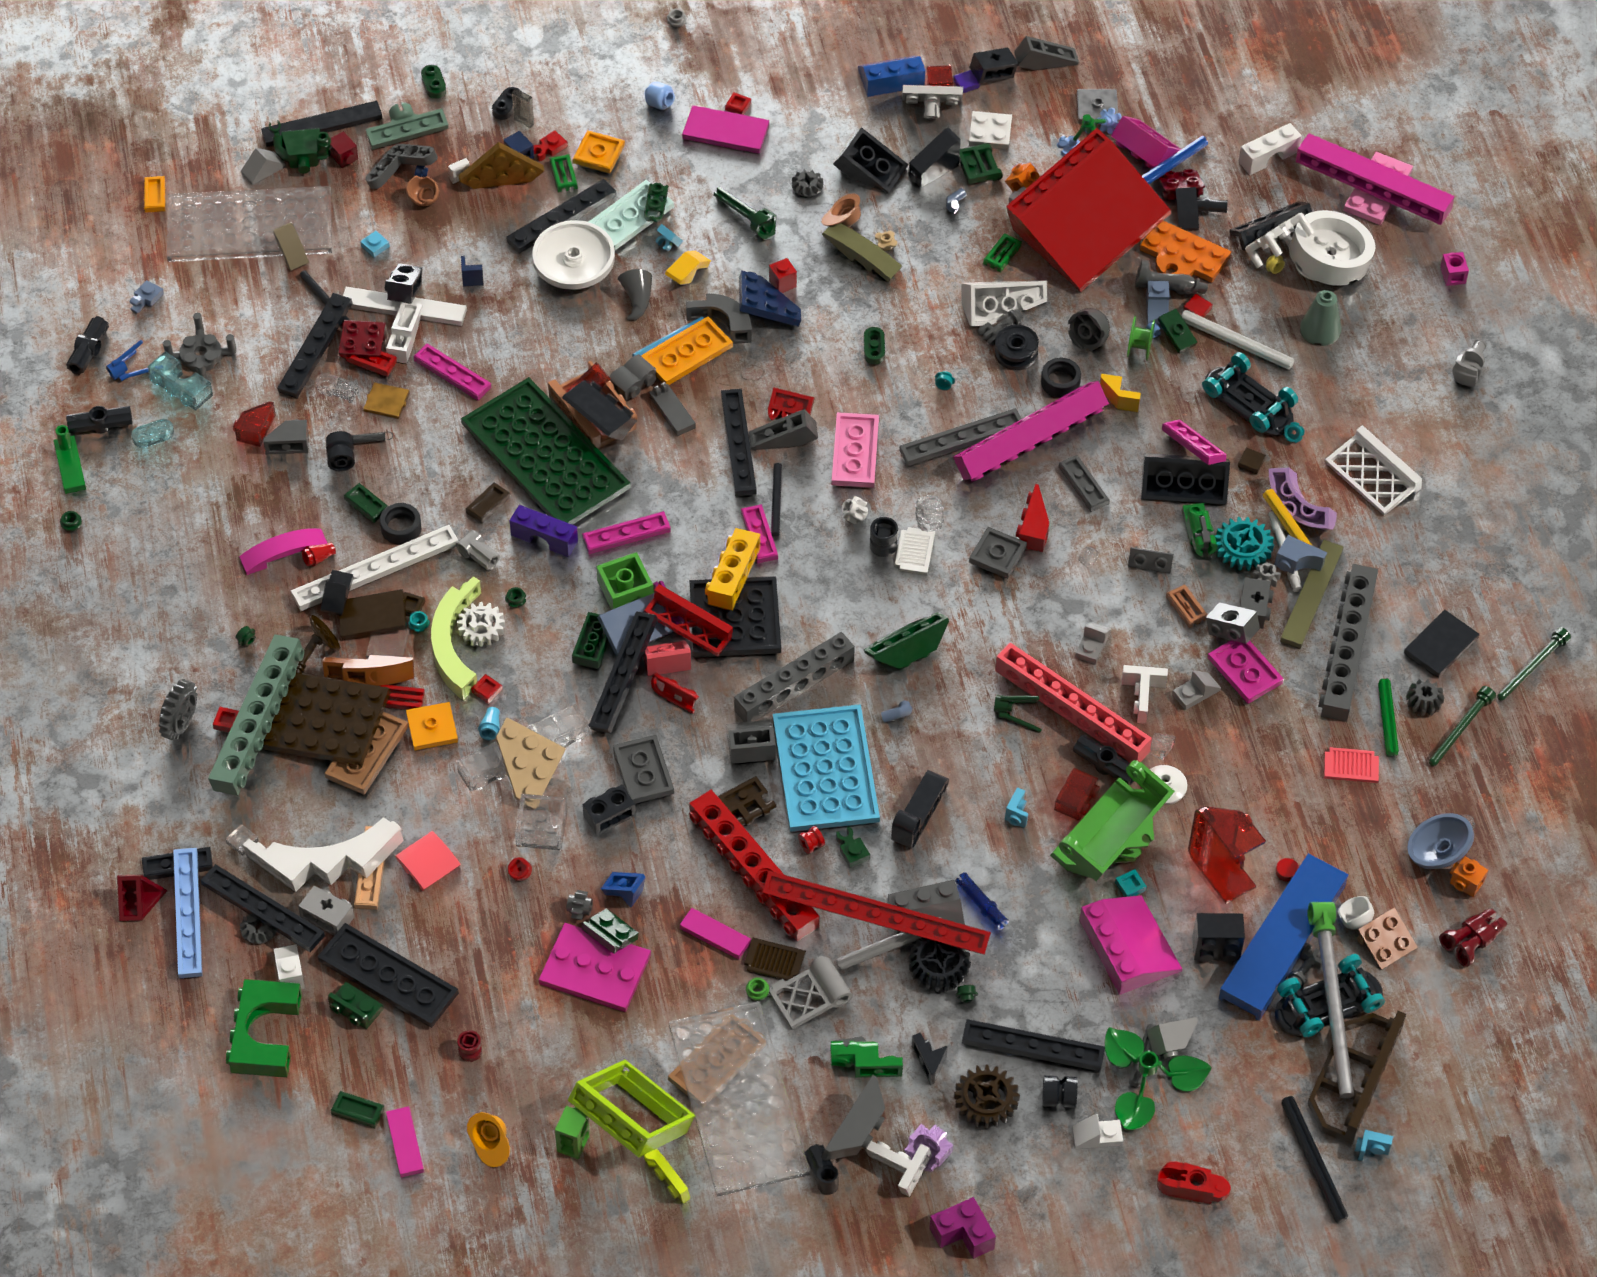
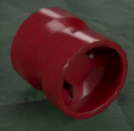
[457,1030,482,1062]

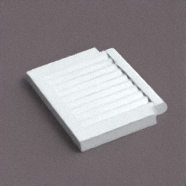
[894,527,935,575]

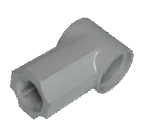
[456,530,500,570]

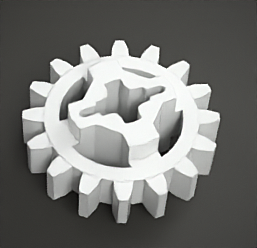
[457,602,505,647]

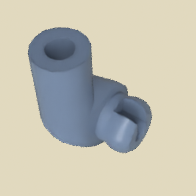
[946,188,967,213]
[881,700,912,723]

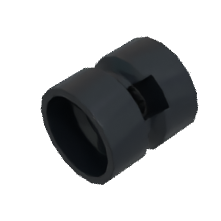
[326,431,355,471]
[870,517,898,557]
[1042,1075,1078,1108]

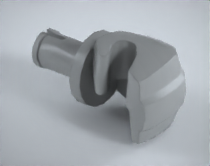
[1452,339,1487,387]

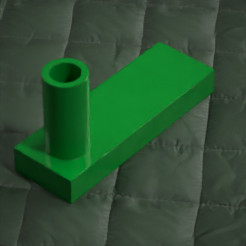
[54,425,86,494]

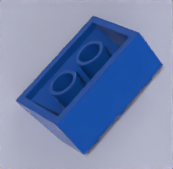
[858,56,926,97]

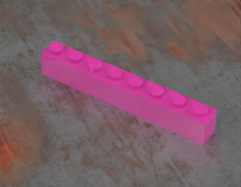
[1296,133,1455,225]
[953,381,1109,481]

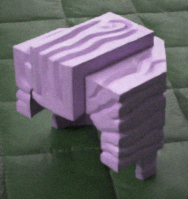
[904,1124,953,1172]

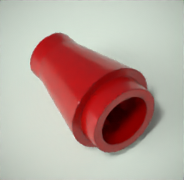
[302,542,336,566]

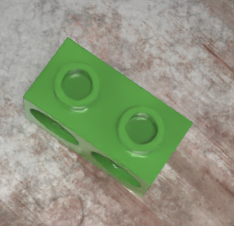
[555,1106,590,1159]

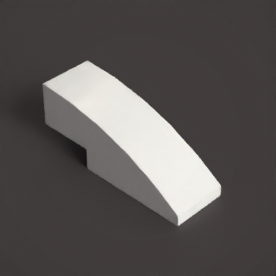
[386,302,422,364]

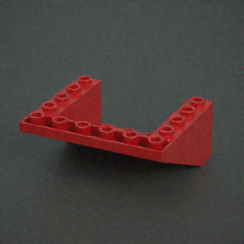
[1006,128,1171,292]

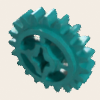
[1215,516,1274,571]

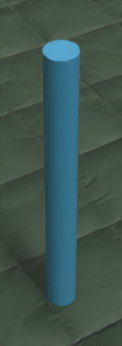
[632,316,704,356]

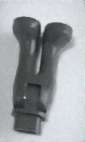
[1135,259,1208,295]

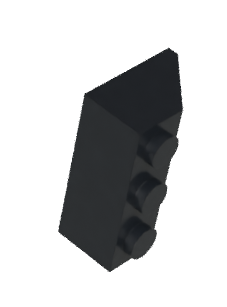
[562,380,637,441]

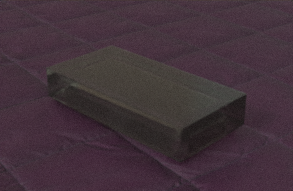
[512,89,534,128]

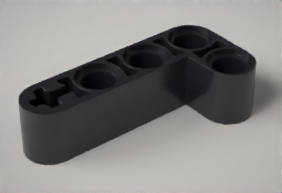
[891,770,949,849]

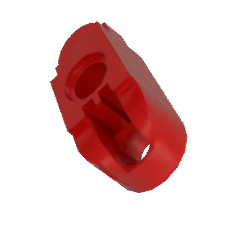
[1157,1161,1231,1204]

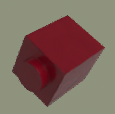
[329,131,358,168]

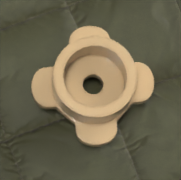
[875,231,897,251]

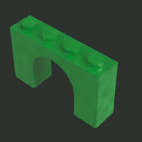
[226,979,302,1078]

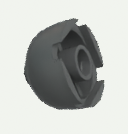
[1068,308,1110,351]

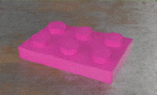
[1208,640,1284,704]

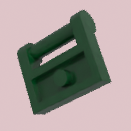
[959,143,1003,184]

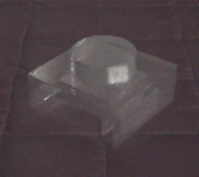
[226,824,259,856]

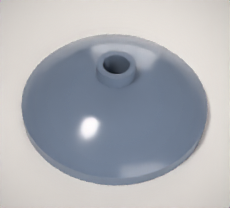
[1407,813,1474,869]

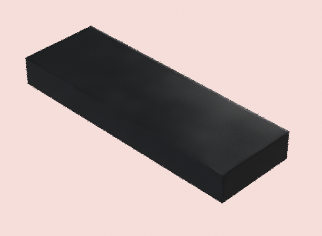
[142,847,213,880]

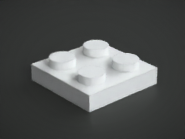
[969,111,1012,150]

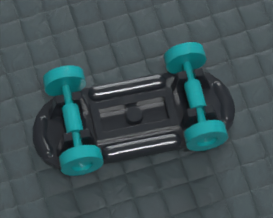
[1202,352,1298,436]
[1275,954,1385,1037]

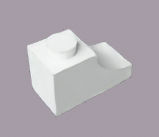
[274,944,305,989]

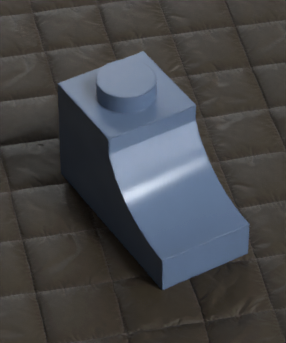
[1146,281,1169,329]
[1274,535,1327,574]

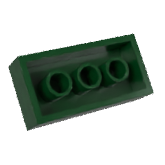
[572,612,609,669]

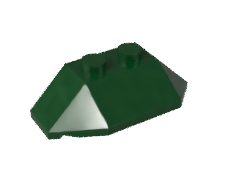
[864,612,949,669]

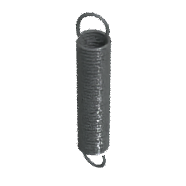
[352,432,393,444]

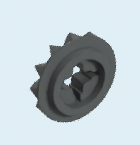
[791,169,824,196]
[240,915,276,944]

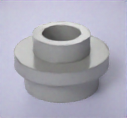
[667,9,687,27]

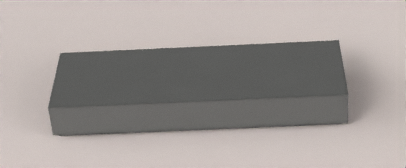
[1059,455,1110,512]

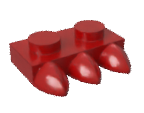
[768,387,815,420]

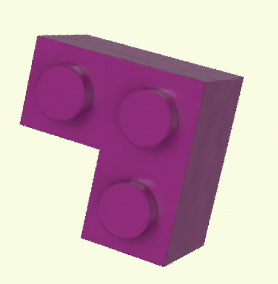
[929,1197,996,1259]

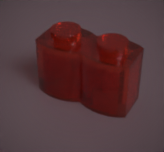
[1054,768,1100,821]

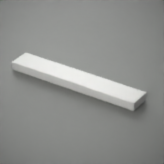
[343,287,467,326]

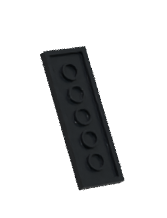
[318,923,459,1028]

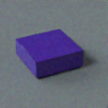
[953,70,980,93]

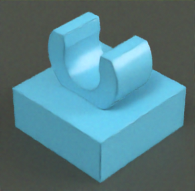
[655,224,683,251]

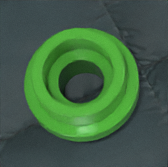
[746,978,769,1000]

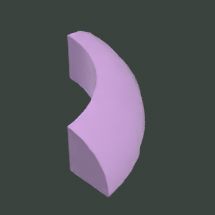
[1269,468,1337,530]

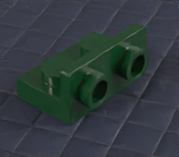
[328,982,384,1030]

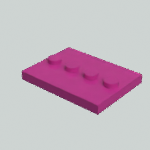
[539,923,651,1012]

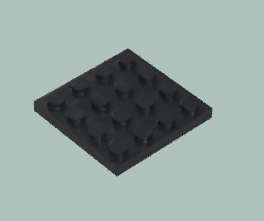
[689,576,781,657]

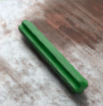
[1378,678,1399,756]

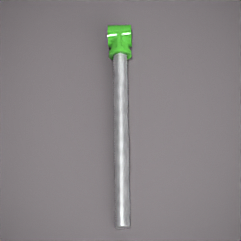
[1307,902,1354,1098]

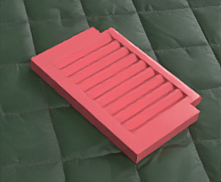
[1324,747,1379,783]

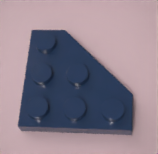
[739,270,801,327]

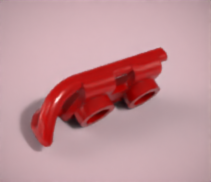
[651,672,699,714]

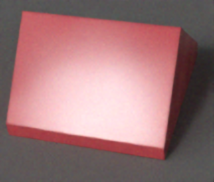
[643,640,691,676]

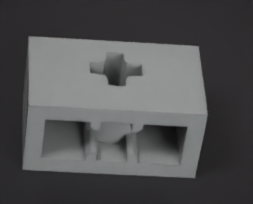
[298,886,354,936]

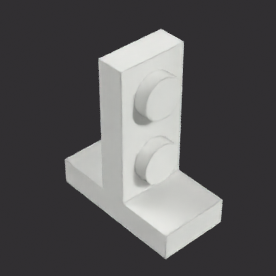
[1121,665,1168,724]
[866,1141,932,1197]

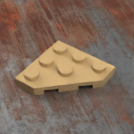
[495,717,566,809]

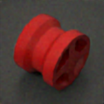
[798,826,825,854]

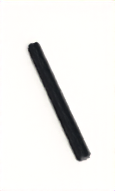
[1281,1096,1348,1223]

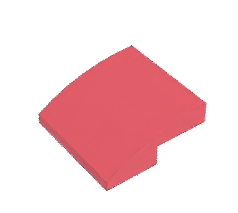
[395,831,461,891]

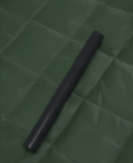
[300,270,350,324]
[771,463,782,537]

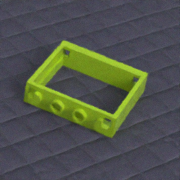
[568,1060,696,1158]

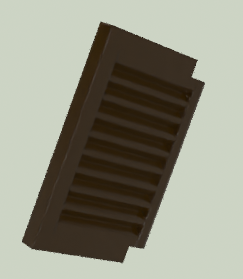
[744,937,806,981]

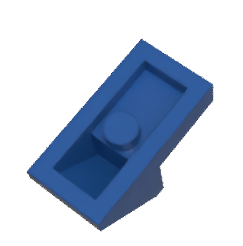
[601,872,646,907]

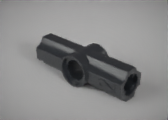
[66,316,109,375]
[66,406,133,434]
[1073,735,1134,785]

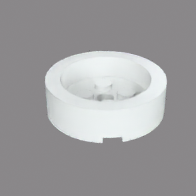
[1289,210,1375,285]

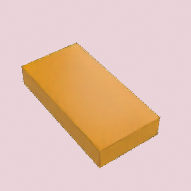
[144,176,166,213]

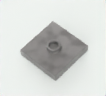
[1077,89,1118,124]

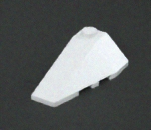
[961,281,1047,326]

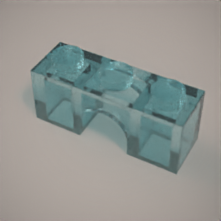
[148,351,213,411]

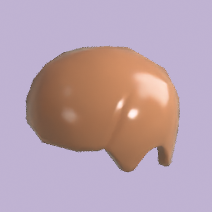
[406,176,440,207]

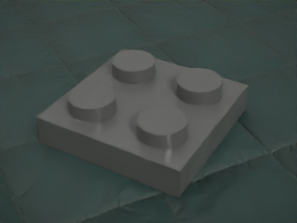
[969,527,1027,579]

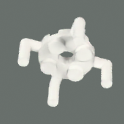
[1245,213,1315,268]

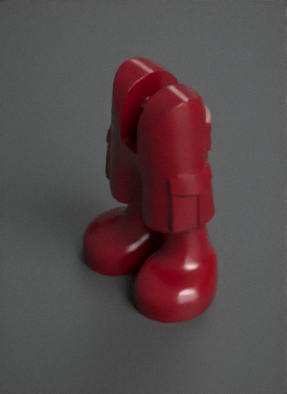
[1439,908,1507,967]

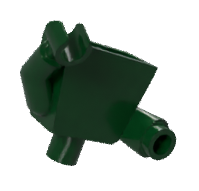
[269,120,331,174]

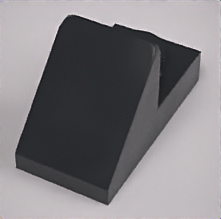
[321,569,354,616]
[911,1032,948,1085]

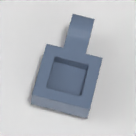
[129,280,164,313]

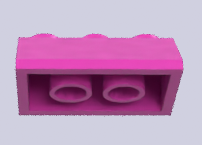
[1111,116,1181,169]

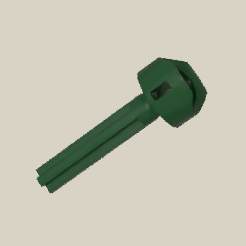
[714,187,777,240]

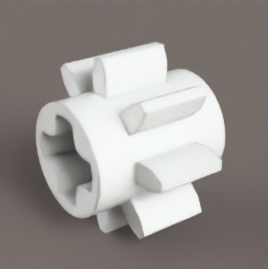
[842,496,868,524]

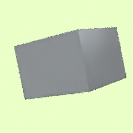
[241,148,286,185]

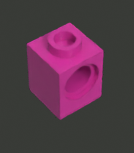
[1440,252,1469,286]

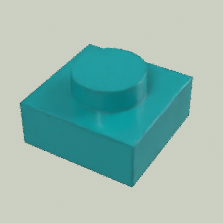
[1115,869,1147,897]

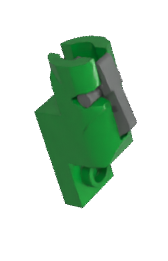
[1182,503,1217,556]
[830,1036,903,1078]

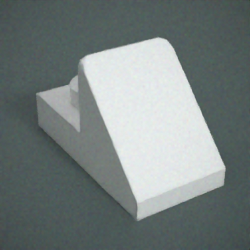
[1072,1114,1123,1149]

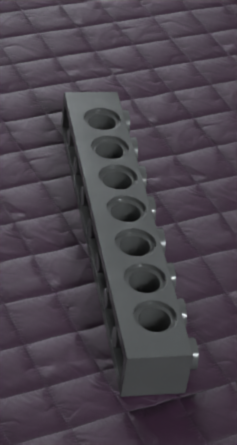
[1318,564,1378,722]

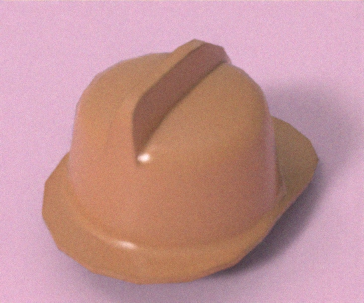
[821,193,861,227]

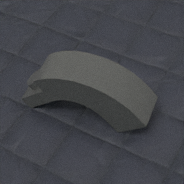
[686,294,752,344]

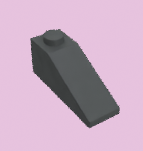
[1014,36,1079,70]
[749,409,818,450]

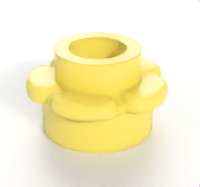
[1266,255,1285,274]

